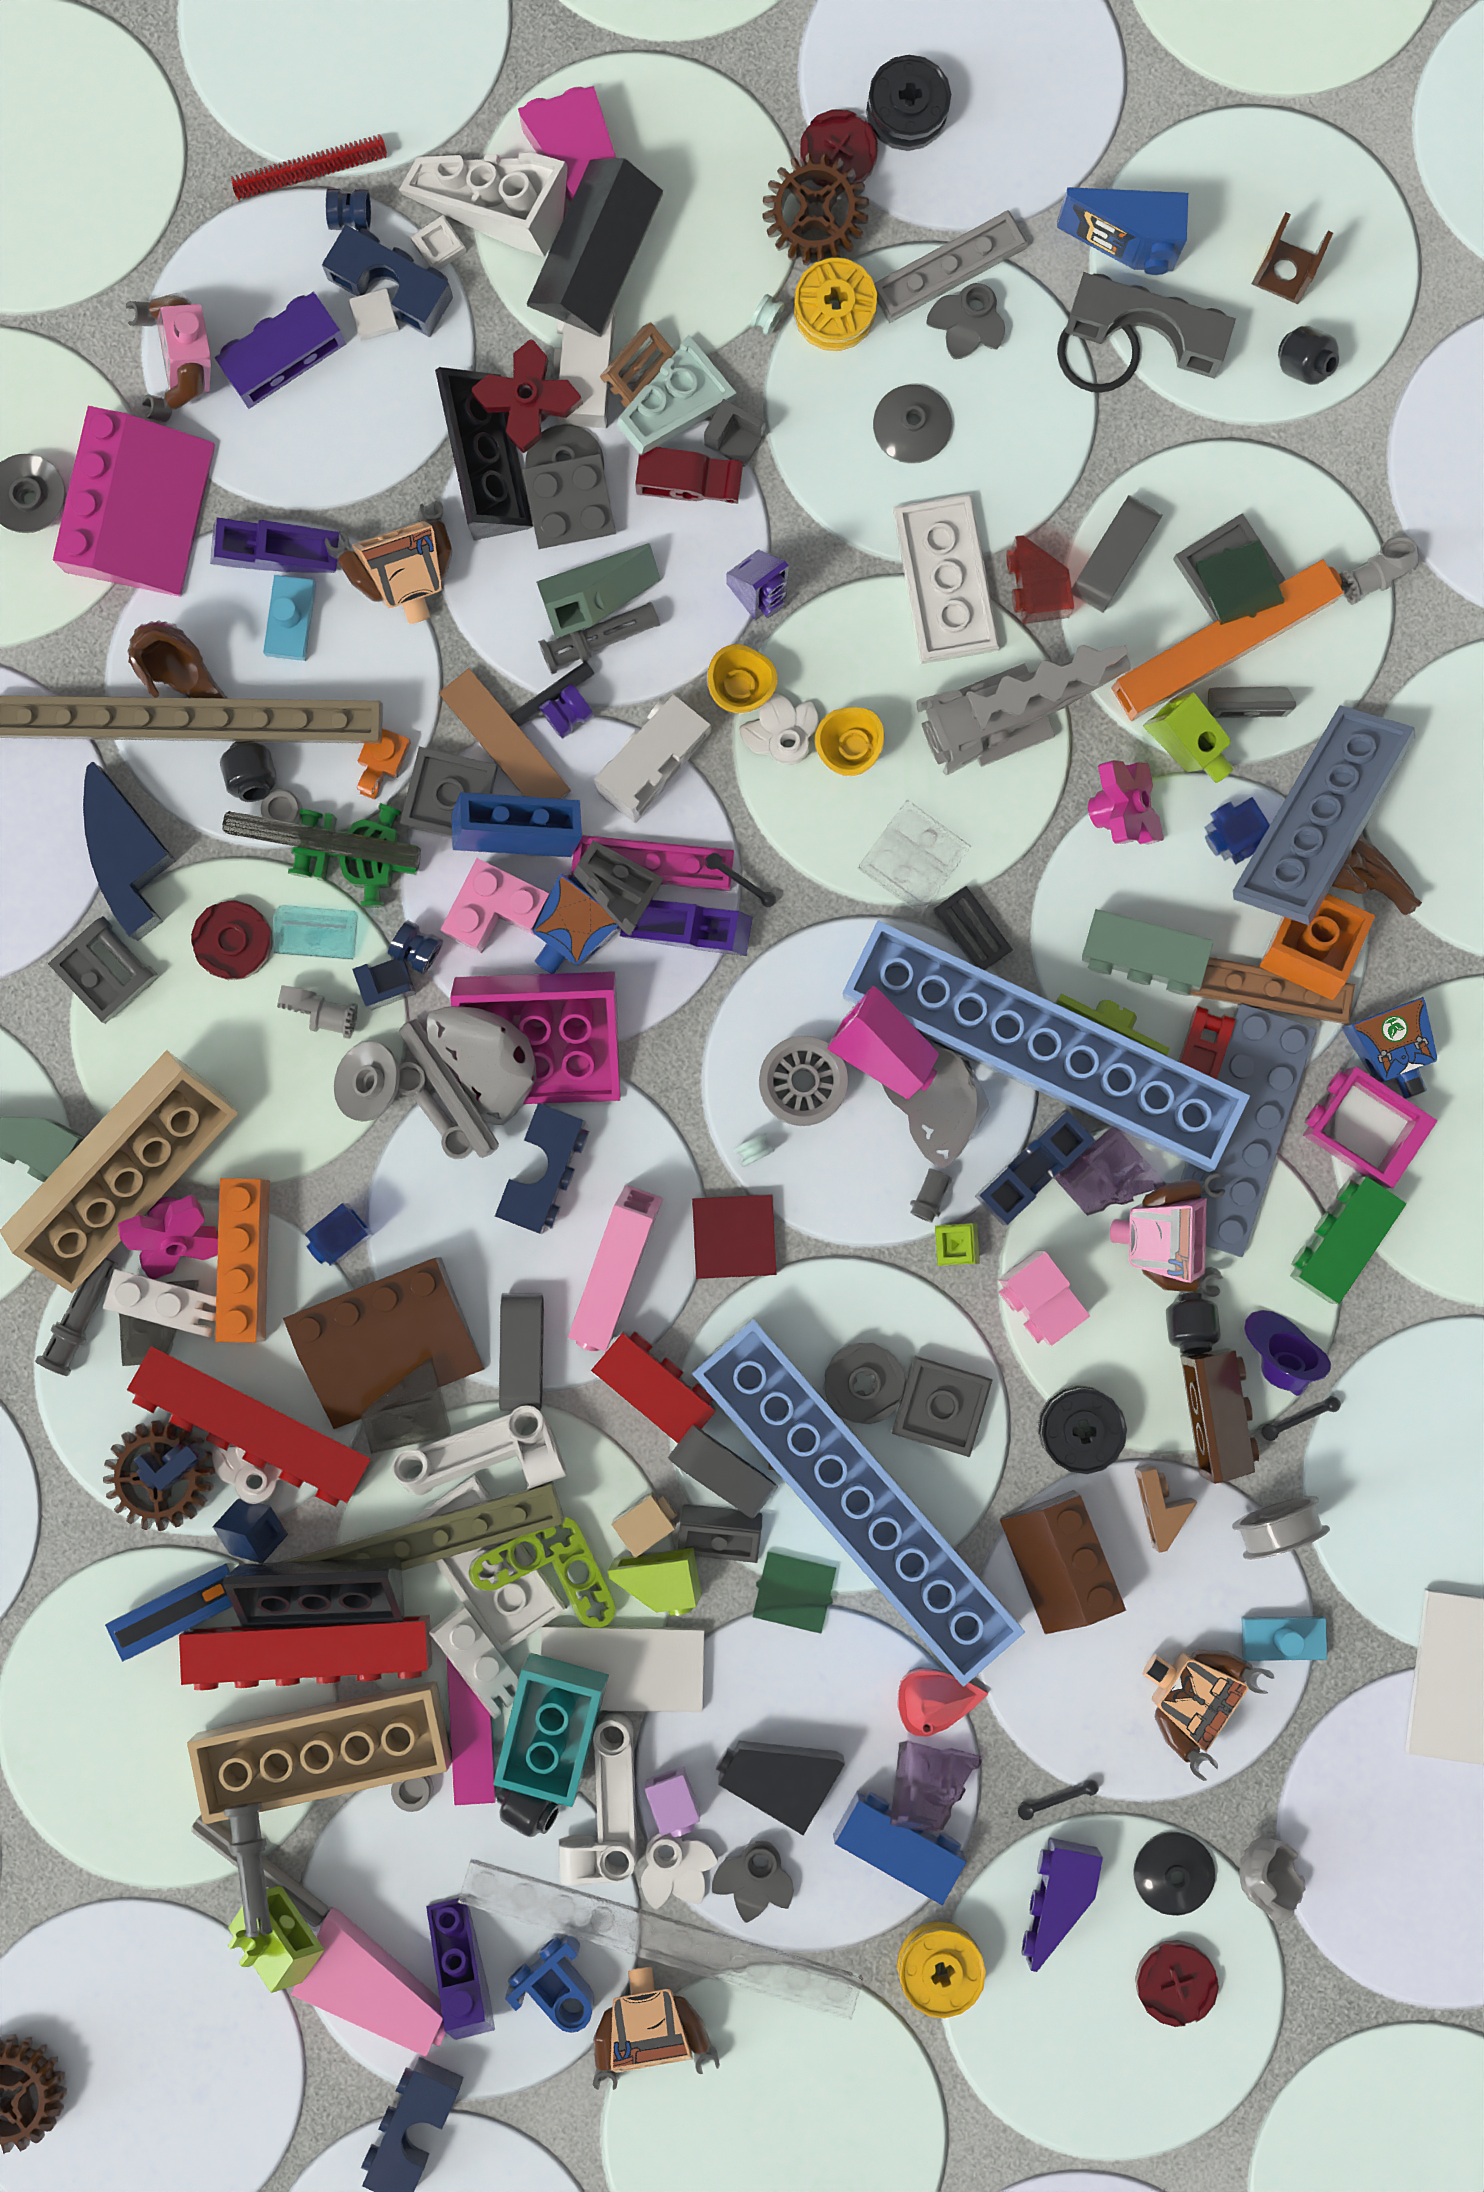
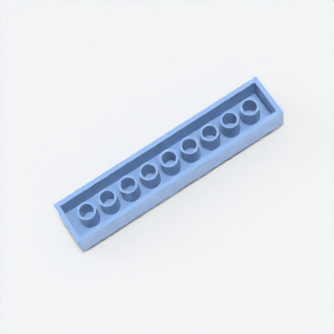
[842,920,1250,1172]
[692,1318,1025,1687]

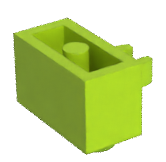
[228,1885,324,1993]

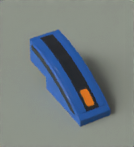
[105,1563,232,1662]

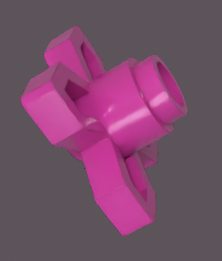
[1088,760,1164,844]
[118,1195,218,1279]

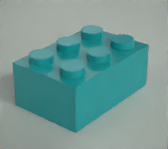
[493,1653,609,1807]

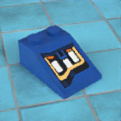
[1057,187,1189,275]

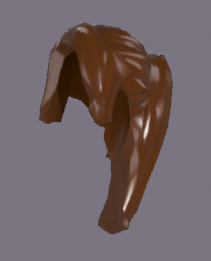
[127,620,228,699]
[1332,836,1422,915]

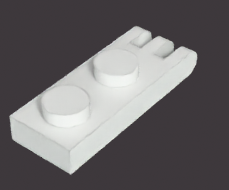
[102,1269,216,1338]
[429,1605,519,1719]

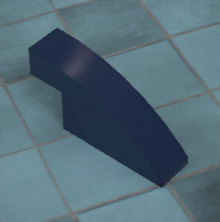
[83,762,176,941]

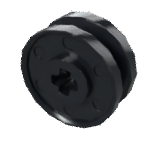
[866,54,952,151]
[1037,1385,1127,1474]

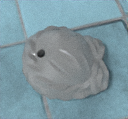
[1239,1837,1306,1925]

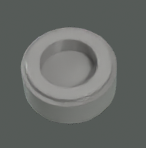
[260,789,303,831]
[391,1776,434,1812]

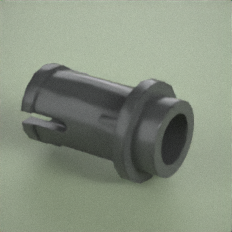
[910,1168,953,1223]

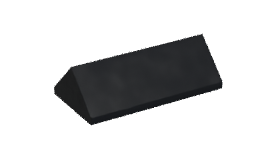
[526,158,663,337]
[435,367,533,541]
[223,1557,405,1628]

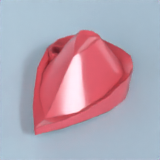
[897,1667,988,1737]

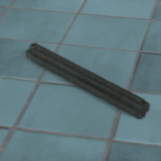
[222,811,421,868]

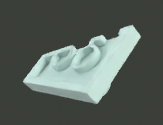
[617,334,737,455]

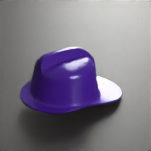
[1244,1310,1331,1396]

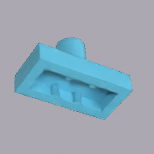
[263,575,316,661]
[1241,1616,1327,1661]

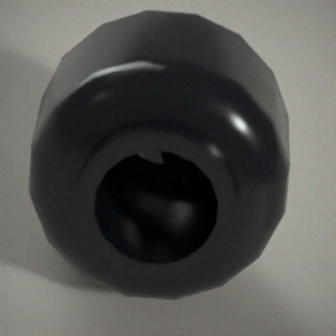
[1278,326,1339,385]
[220,742,277,802]
[1166,1293,1221,1355]
[497,1788,560,1837]

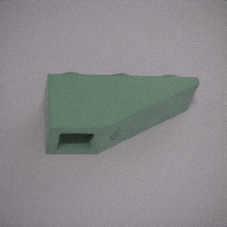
[536,543,661,638]
[0,1117,85,1182]

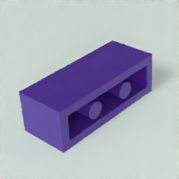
[214,291,346,409]

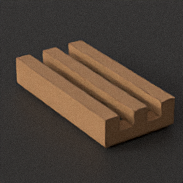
[599,322,675,407]

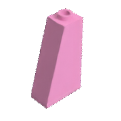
[568,1185,663,1352]
[291,1907,446,2057]

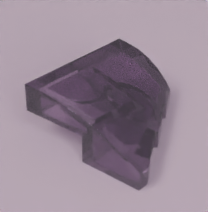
[1054,1126,1166,1216]
[890,1740,982,1832]

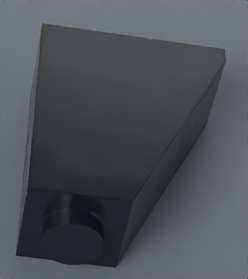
[716,1741,845,1836]

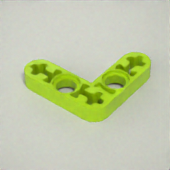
[468,1517,616,1628]

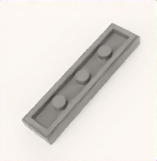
[874,210,1028,323]

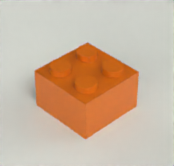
[1259,893,1376,1001]

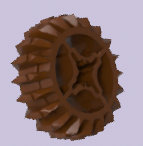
[762,153,869,266]
[103,1420,215,1531]
[0,2034,67,2154]

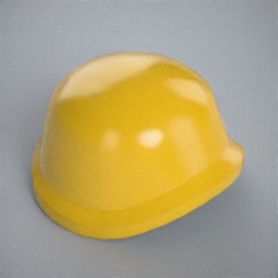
[707,644,777,713]
[815,707,885,776]

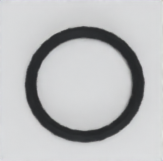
[1057,325,1140,393]

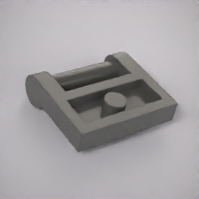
[48,916,158,1024]

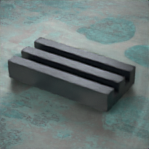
[933,886,1013,970]

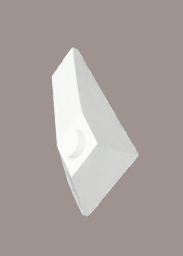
[399,152,568,257]

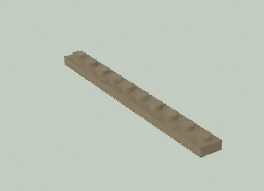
[0,696,383,744]

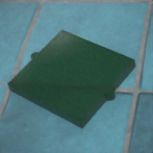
[1196,540,1285,625]
[752,1551,837,1634]

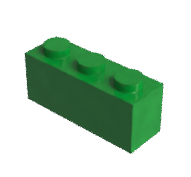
[1290,1176,1407,1304]

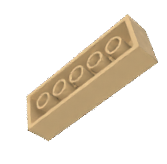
[0,1050,239,1293]
[187,1681,452,1825]

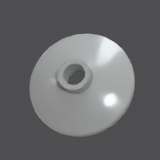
[334,1042,400,1122]

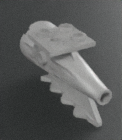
[916,645,1131,775]

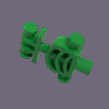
[288,803,421,908]

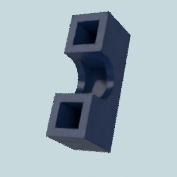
[322,224,453,337]
[494,1103,590,1234]
[975,1111,1096,1225]
[361,2057,464,2192]

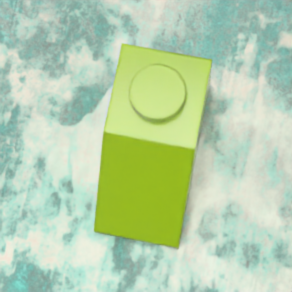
[608,1548,702,1616]

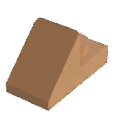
[1134,1465,1197,1553]

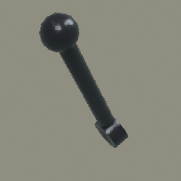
[705,853,776,907]
[1261,1396,1341,1441]
[1018,1779,1099,1820]

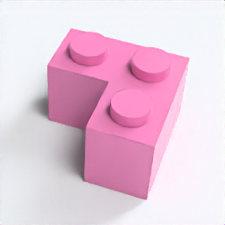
[440,858,550,953]
[998,1251,1090,1346]

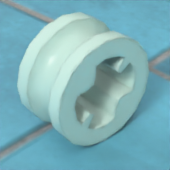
[750,294,785,336]
[734,1133,774,1167]

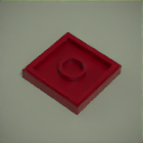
[692,1194,777,1279]

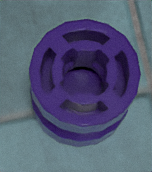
[539,684,594,739]

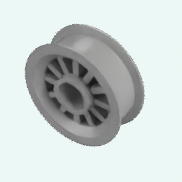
[759,1036,848,1126]
[1232,1496,1330,1560]

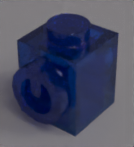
[1204,797,1270,865]
[305,1203,374,1266]

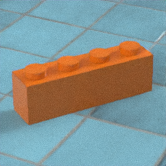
[215,1178,270,1343]

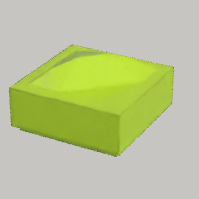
[935,1223,980,1266]

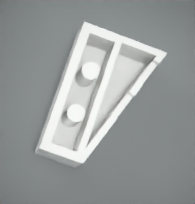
[594,694,711,823]

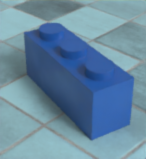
[451,792,582,857]
[833,1791,967,1906]

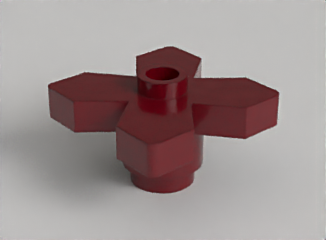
[472,339,583,453]

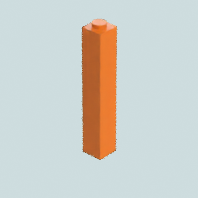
[1111,559,1344,722]

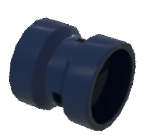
[325,189,371,231]
[388,920,443,975]

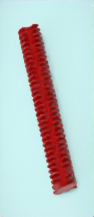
[231,134,387,200]

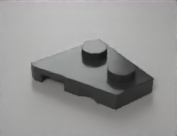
[573,840,664,936]

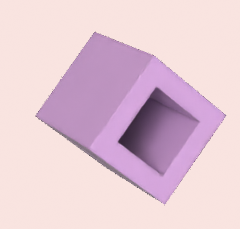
[644,1766,700,1837]

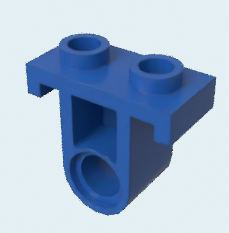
[505,1931,594,2033]

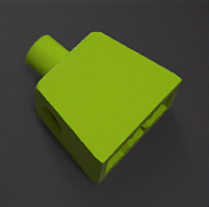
[1143,692,1234,783]

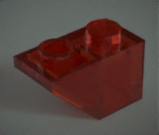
[1006,535,1074,624]

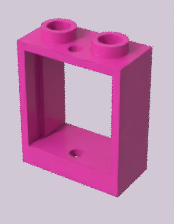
[1303,1066,1438,1189]

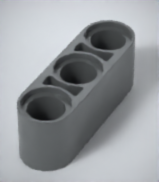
[1069,495,1163,613]
[499,1293,544,1411]
[668,1424,778,1519]

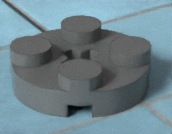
[824,1343,905,1424]

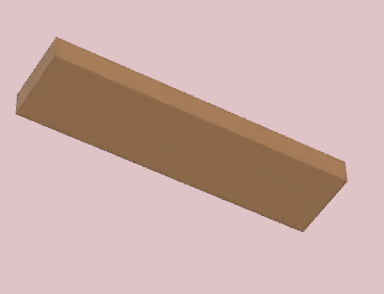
[438,668,571,799]
[1190,957,1356,1025]

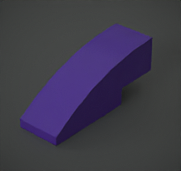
[210,517,339,573]
[620,900,753,956]

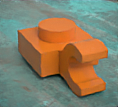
[357,728,411,800]

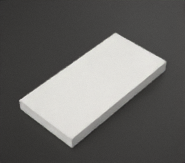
[893,494,1000,665]
[408,1474,567,1655]
[1405,1589,1484,1765]
[541,1625,704,1713]

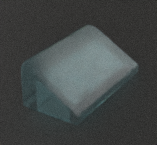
[273,905,358,960]

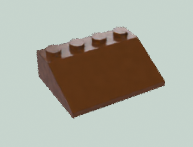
[283,1257,485,1429]

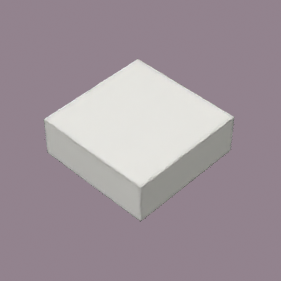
[410,215,466,270]
[349,288,399,341]

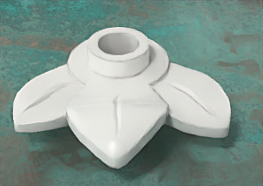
[739,693,819,765]
[212,1446,282,1504]
[641,1832,718,1909]

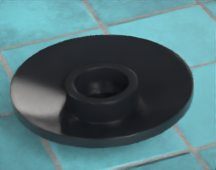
[1133,1832,1215,1916]

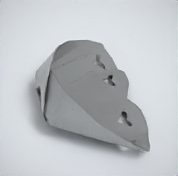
[427,1006,536,1125]
[881,1045,990,1168]

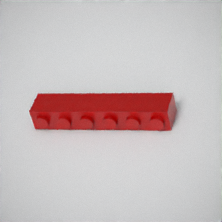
[127,1346,371,1507]
[179,1615,432,1691]

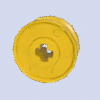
[794,258,877,351]
[896,1921,986,2019]

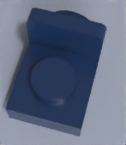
[134,1443,207,1491]

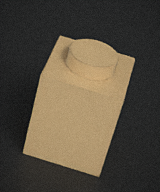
[611,1492,677,1558]

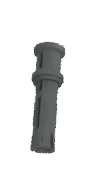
[538,602,660,675]
[35,1258,118,1376]
[224,1802,273,1938]

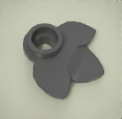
[926,283,1005,360]
[712,1841,794,1923]

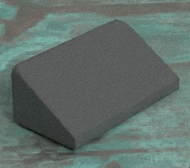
[1208,687,1296,718]
[678,1504,763,1563]

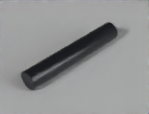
[510,661,595,727]

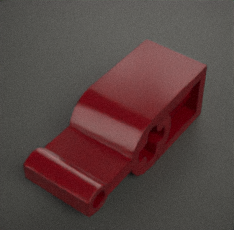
[635,447,743,504]

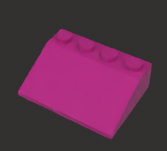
[52,405,215,597]
[450,971,621,1104]

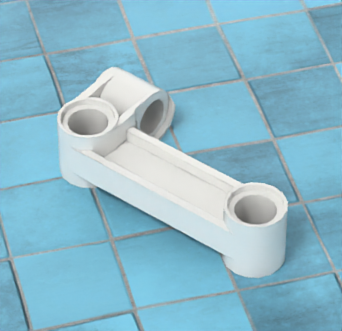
[392,1405,567,1495]
[558,1712,638,1886]

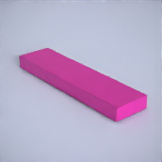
[571,835,734,891]
[447,1657,496,1805]

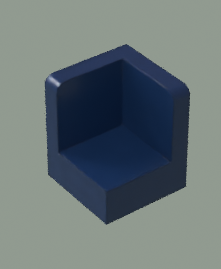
[352,959,416,1010]
[212,1498,288,1564]

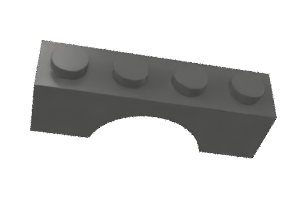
[1065,272,1236,379]

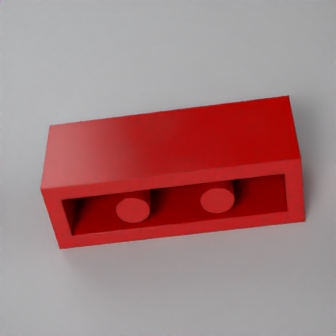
[591,1331,716,1443]

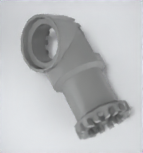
[1339,537,1419,605]
[277,985,358,1039]

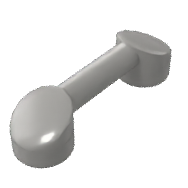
[397,1062,473,1159]

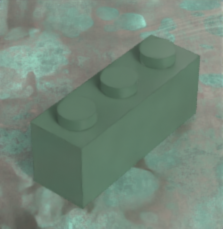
[1082,909,1214,996]

